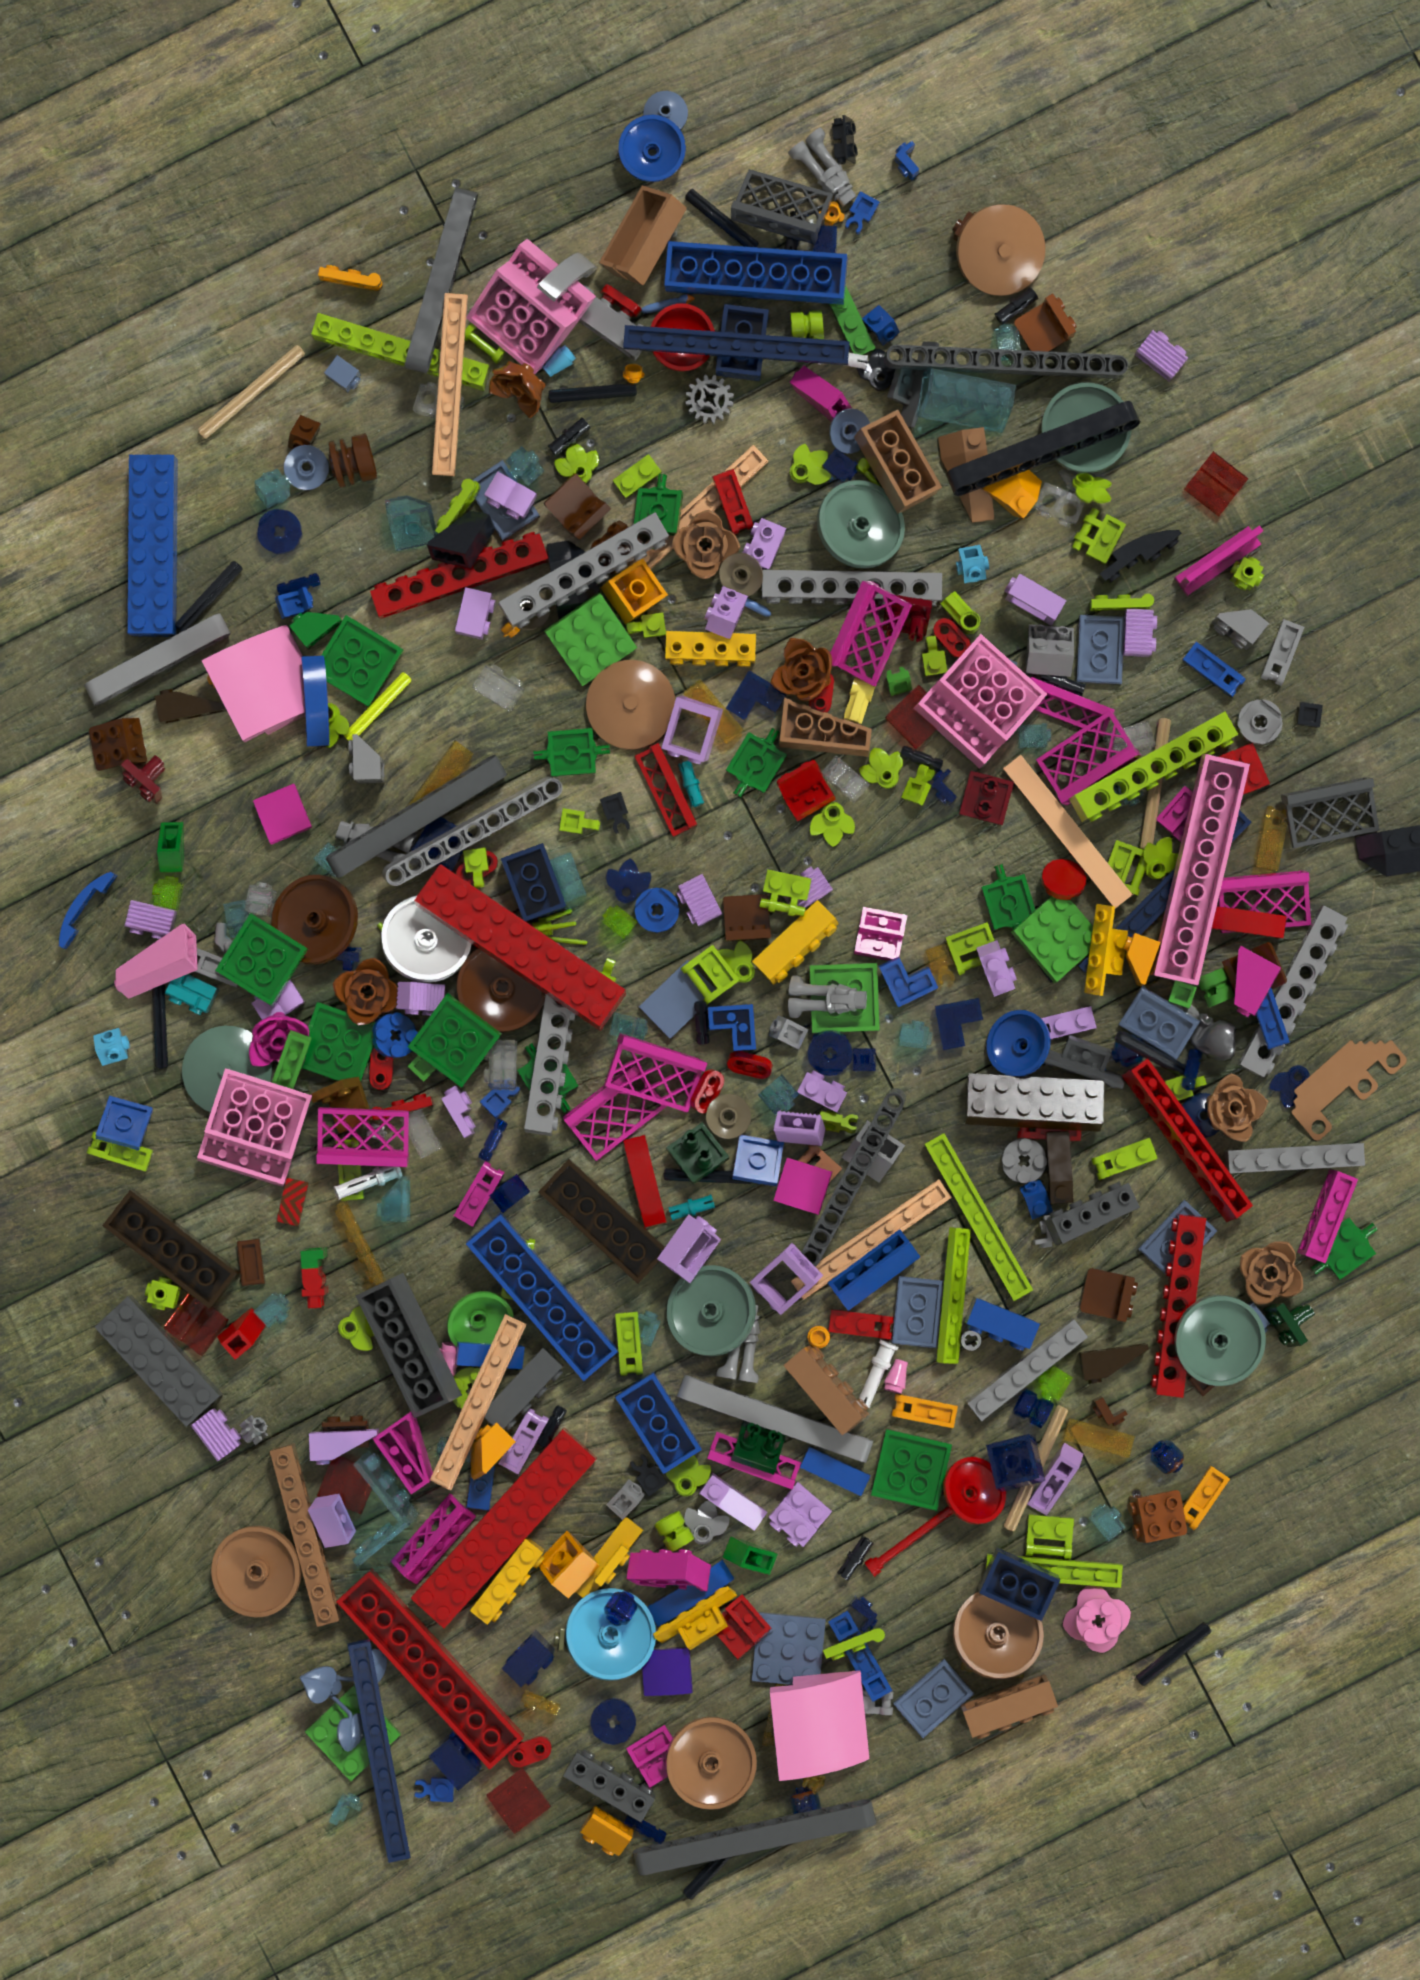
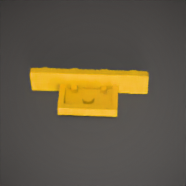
[1084,904,1128,996]
[576,1517,643,1598]
[653,1586,737,1650]

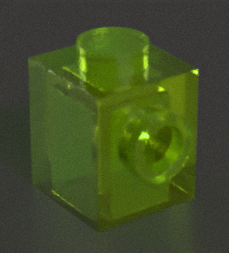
[152,876,184,911]
[602,905,638,940]
[1037,1365,1073,1401]

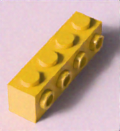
[665,631,756,667]
[752,900,839,985]
[470,1536,544,1625]

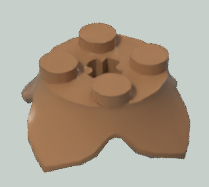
[672,510,740,579]
[1207,1073,1268,1142]
[1240,1241,1303,1305]

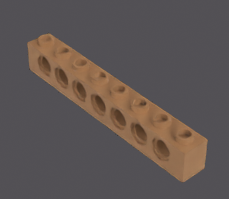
[270,1443,342,1627]

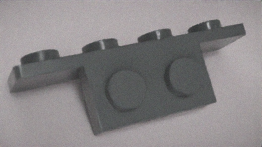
[887,342,939,428]
[1044,1035,1125,1089]

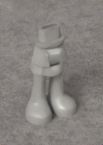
[788,127,857,207]
[335,821,417,873]
[788,975,867,1018]
[716,1305,760,1383]

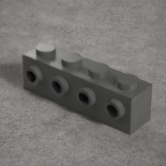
[1044,1181,1140,1246]
[484,1347,563,1431]
[563,1749,655,1822]

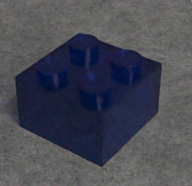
[986,1434,1046,1492]
[502,1630,555,1687]
[429,1731,482,1791]

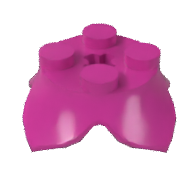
[249,1012,310,1067]

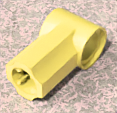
[843,676,875,724]

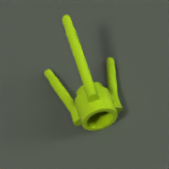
[532,909,587,945]

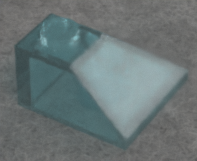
[385,495,438,551]
[377,1176,410,1222]

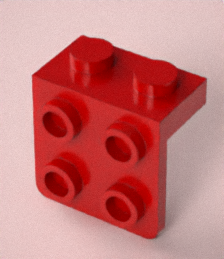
[776,760,836,822]

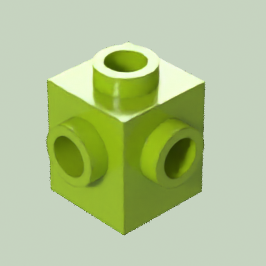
[1230,556,1264,591]
[145,1276,181,1310]

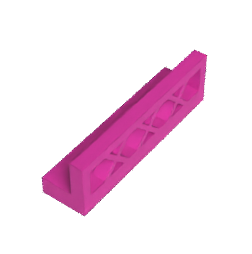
[1030,677,1115,737]
[1297,1169,1358,1263]
[707,1431,801,1489]
[391,1493,476,1585]

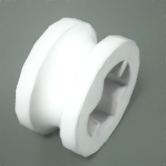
[961,1330,981,1351]

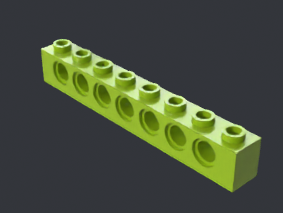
[311,313,491,391]
[1069,711,1239,822]

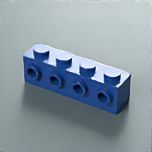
[828,1229,920,1311]

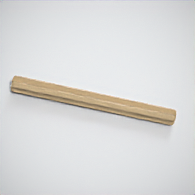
[198,345,305,439]
[1140,718,1171,850]
[1004,1405,1068,1532]

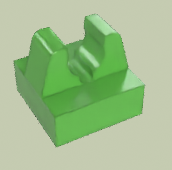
[886,667,912,696]
[1168,980,1197,1009]

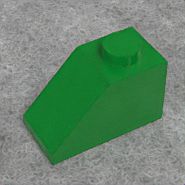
[290,612,342,650]
[157,822,184,872]
[722,1537,778,1575]

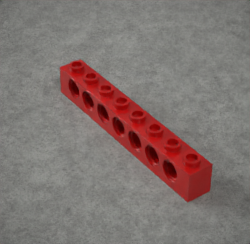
[370,532,549,619]
[1122,1058,1253,1223]
[1151,1213,1207,1398]

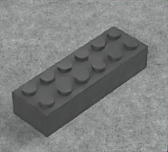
[356,1273,462,1418]
[95,1295,223,1427]

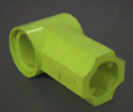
[940,591,980,635]

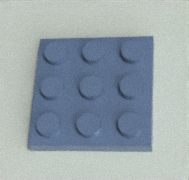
[752,1612,826,1685]

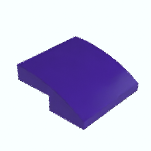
[642,1647,693,1696]

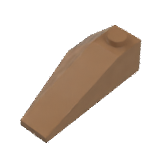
[938,427,994,523]

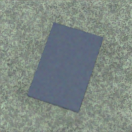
[473,460,540,541]
[1076,615,1125,685]
[639,960,716,1039]
[1119,986,1200,1060]
[1138,1200,1217,1278]
[892,1276,944,1348]
[893,1659,974,1738]

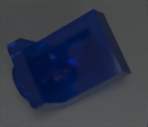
[813,226,837,253]
[822,448,858,483]
[931,769,957,805]
[850,1595,878,1633]

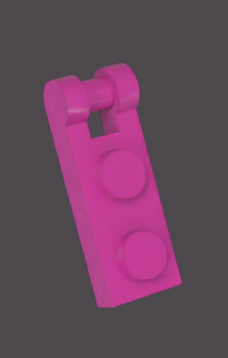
[453,1161,505,1227]

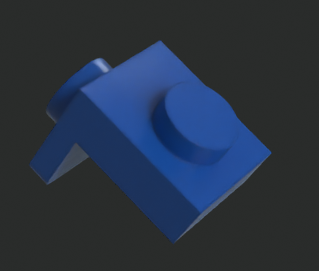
[894,141,919,180]
[862,305,900,346]
[275,587,313,619]
[1019,1180,1053,1220]

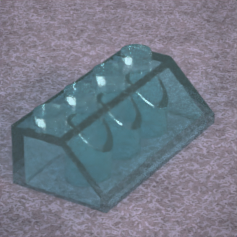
[917,368,1016,433]

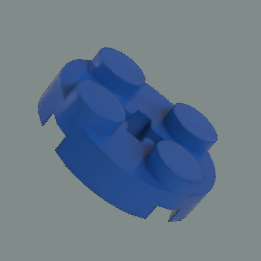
[635,888,679,933]
[372,1012,418,1058]

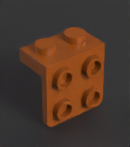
[1014,293,1077,352]
[1128,1490,1187,1543]

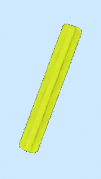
[344,672,411,741]

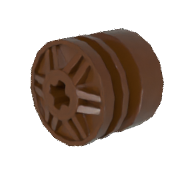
[328,433,377,488]

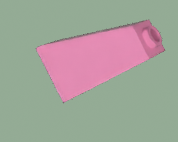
[114,924,197,999]

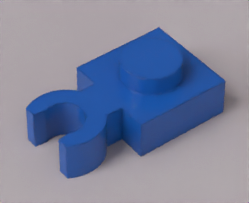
[845,191,880,235]
[480,1078,520,1119]
[415,1777,454,1802]

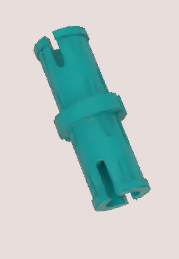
[678,761,704,808]
[668,1194,715,1221]

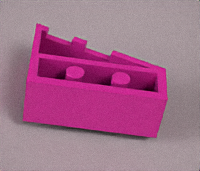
[372,1411,433,1494]
[627,1549,711,1592]

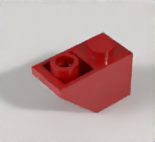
[217,1307,266,1360]

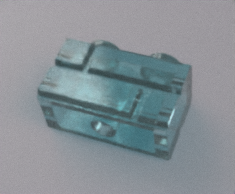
[550,852,587,904]

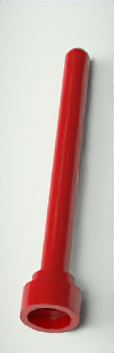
[864,1506,953,1577]

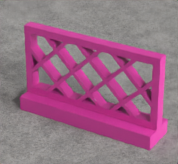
[1174,525,1263,596]
[830,581,912,686]
[1036,710,1141,805]
[1218,870,1311,933]
[604,1033,707,1112]
[563,1064,667,1161]
[316,1107,409,1167]

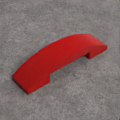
[1211,906,1287,939]
[623,1135,667,1227]

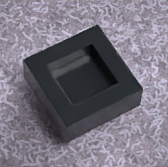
[1296,702,1323,728]

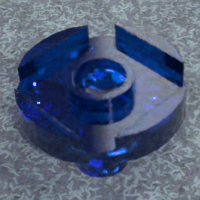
[257,509,303,555]
[807,1030,853,1076]
[591,1698,636,1745]

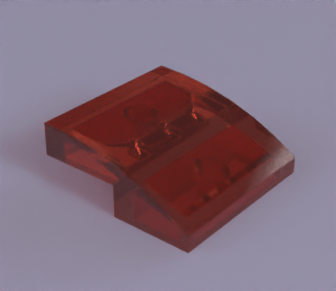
[1184,451,1249,517]
[885,685,937,750]
[163,1293,229,1356]
[317,1456,379,1514]
[486,1768,551,1834]

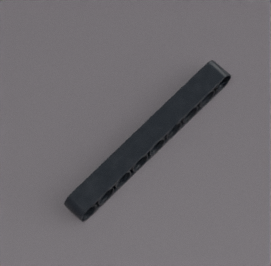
[946,401,1141,496]

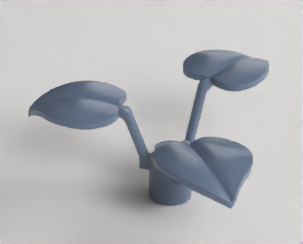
[299,1649,387,1752]

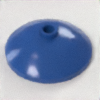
[619,115,686,182]
[987,1010,1051,1077]

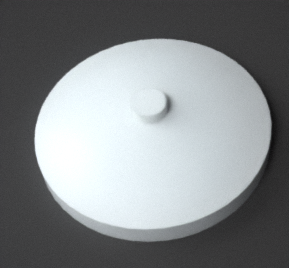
[381,896,471,982]

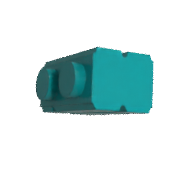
[165,974,219,1015]

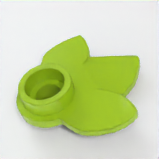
[554,443,599,484]
[790,444,831,485]
[1072,473,1112,503]
[326,703,349,748]
[859,748,903,789]
[810,802,855,847]
[1143,837,1178,879]
[717,941,755,983]
[338,1306,374,1351]
[666,1455,711,1496]

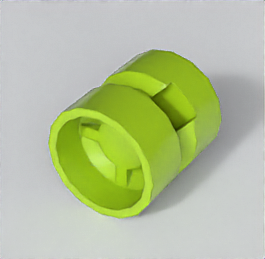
[790,310,824,339]
[654,1510,694,1552]

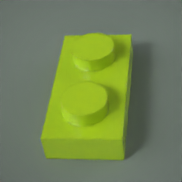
[613,454,662,499]

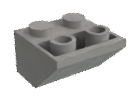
[1211,609,1269,650]
[1026,625,1074,677]
[349,734,385,784]
[841,1120,905,1183]

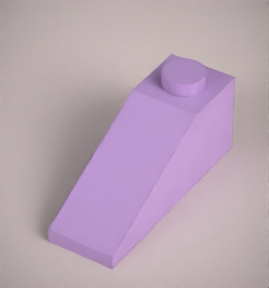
[309,1429,379,1465]
[1027,1443,1083,1516]
[699,1473,768,1531]

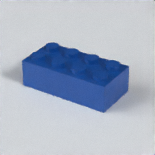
[615,1371,702,1474]

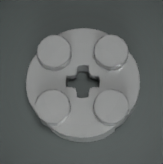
[1236,700,1283,745]
[1001,1138,1047,1183]

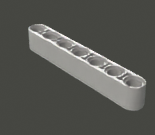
[84,613,231,706]

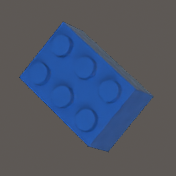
[964,1297,1040,1351]

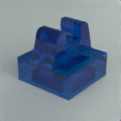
[336,946,362,971]
[853,1048,876,1071]

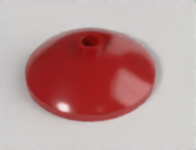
[650,303,715,371]
[943,1457,1006,1525]

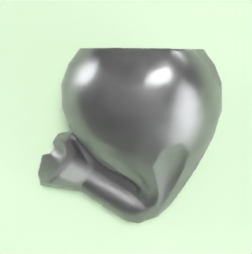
[1190,1013,1236,1061]

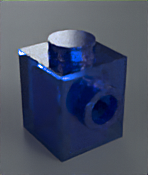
[489,1174,531,1213]

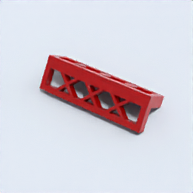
[635,743,697,837]

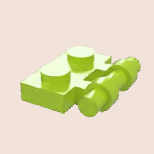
[1072,508,1126,565]
[760,869,812,916]

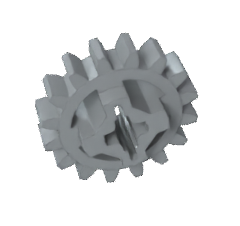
[686,375,734,424]

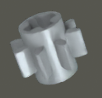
[239,1415,268,1445]

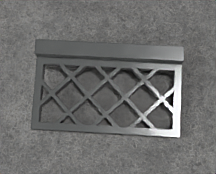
[731,169,833,245]
[1281,777,1379,848]

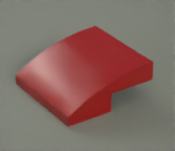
[716,1594,772,1660]

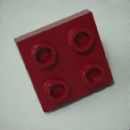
[882,595,932,642]
[121,755,165,804]
[959,771,1014,826]

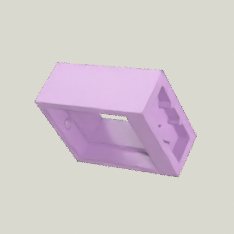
[1004,574,1067,626]
[662,695,723,764]
[657,1214,721,1283]
[750,1243,823,1315]

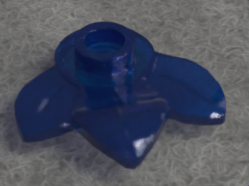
[606,859,651,903]
[1269,1065,1310,1108]

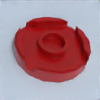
[1041,859,1086,900]

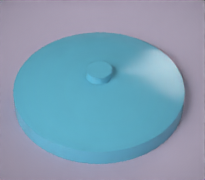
[565,1588,656,1681]

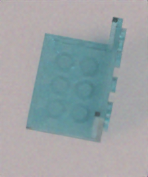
[352,1451,419,1567]

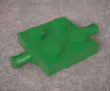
[633,474,684,549]
[533,728,610,777]
[726,728,787,798]
[981,864,1035,940]
[517,1043,579,1113]
[1310,1217,1378,1280]

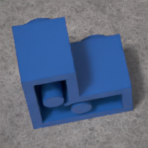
[708,1004,756,1051]

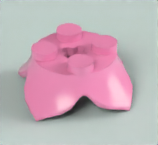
[1063,1585,1131,1653]

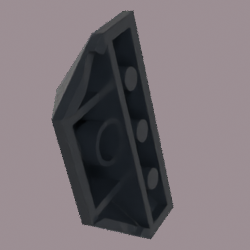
[547,540,600,620]
[1355,825,1420,877]

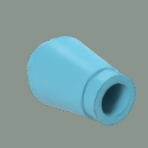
[542,345,576,377]

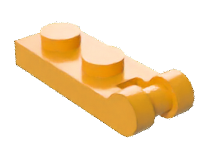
[318,265,383,291]
[891,1393,958,1428]
[1183,1465,1230,1530]

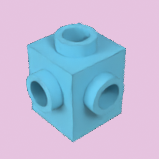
[956,545,989,583]
[93,1028,130,1066]

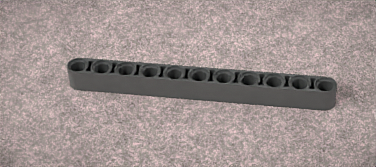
[883,345,1128,379]
[632,1799,877,1875]

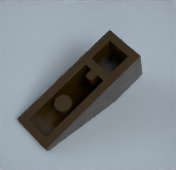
[155,689,227,724]
[1046,1130,1073,1204]
[1079,1343,1149,1384]

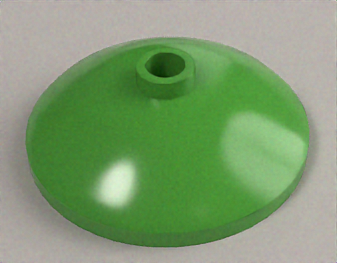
[447,1291,514,1347]

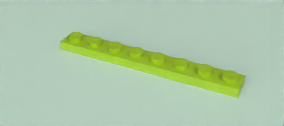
[924,1133,1033,1301]

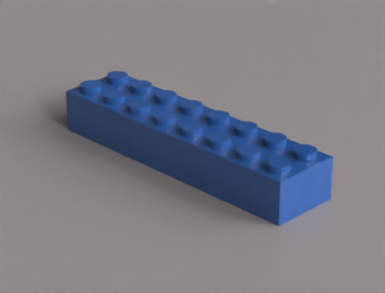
[664,241,848,305]
[128,455,178,637]
[466,1212,618,1381]

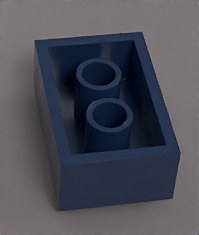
[716,304,769,381]
[501,843,567,923]
[978,1547,1060,1621]

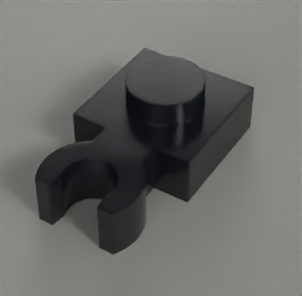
[600,792,630,834]
[630,1454,667,1496]

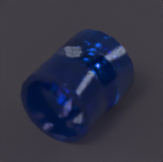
[1012,1388,1054,1429]

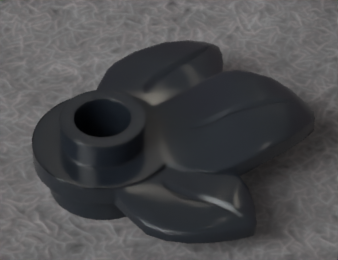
[856,349,898,391]

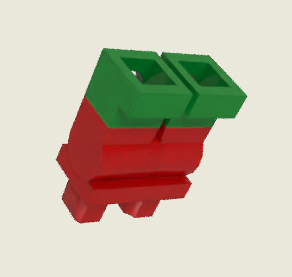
[300,1247,329,1308]

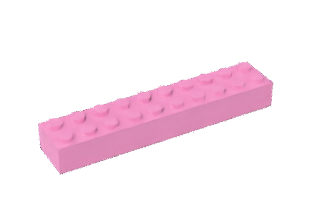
[1151,754,1250,985]

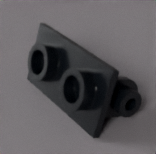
[832,115,858,164]

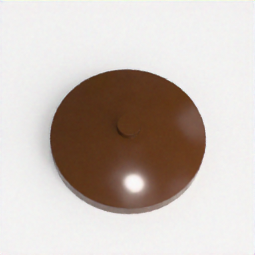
[271,875,358,964]
[457,948,546,1032]

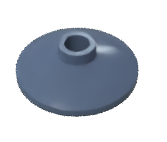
[643,91,688,130]
[829,408,870,453]
[284,445,329,490]

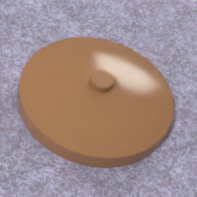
[956,204,1045,296]
[586,660,675,750]
[211,1526,302,1617]
[953,1592,1044,1680]
[666,1717,757,1809]

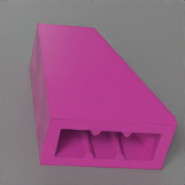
[790,365,852,422]
[1234,946,1281,1017]

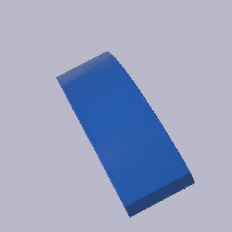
[301,656,329,747]
[59,872,117,949]
[647,1559,734,1626]
[828,1610,892,1702]

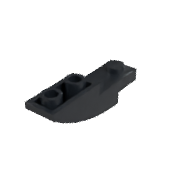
[1098,530,1182,584]

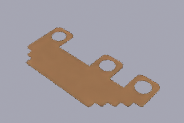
[1292,1040,1407,1141]

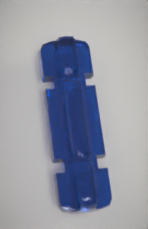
[277,573,321,595]
[1181,1048,1202,1091]
[479,1119,508,1161]
[624,1815,667,1844]

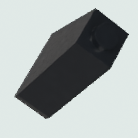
[427,510,495,569]

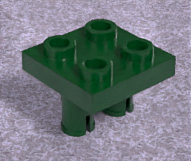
[666,1122,729,1184]
[1263,1303,1315,1347]
[731,1420,786,1475]

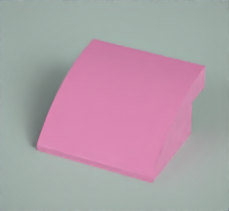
[466,239,596,374]
[201,625,305,742]
[913,634,1047,769]
[197,1068,312,1187]
[770,1670,869,1781]

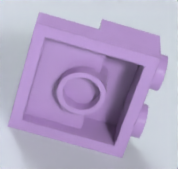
[441,1086,476,1138]
[768,1481,832,1547]

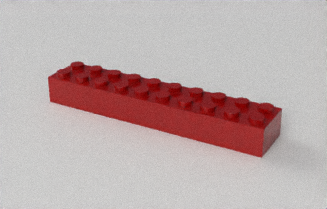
[414,864,626,1031]
[411,1427,597,1628]
[336,1568,525,1770]

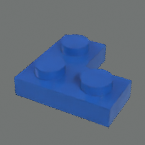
[878,957,938,1007]

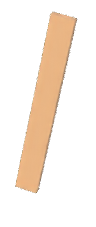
[432,293,468,476]
[625,445,769,569]
[1003,755,1133,909]
[791,1179,952,1300]
[430,1314,527,1490]

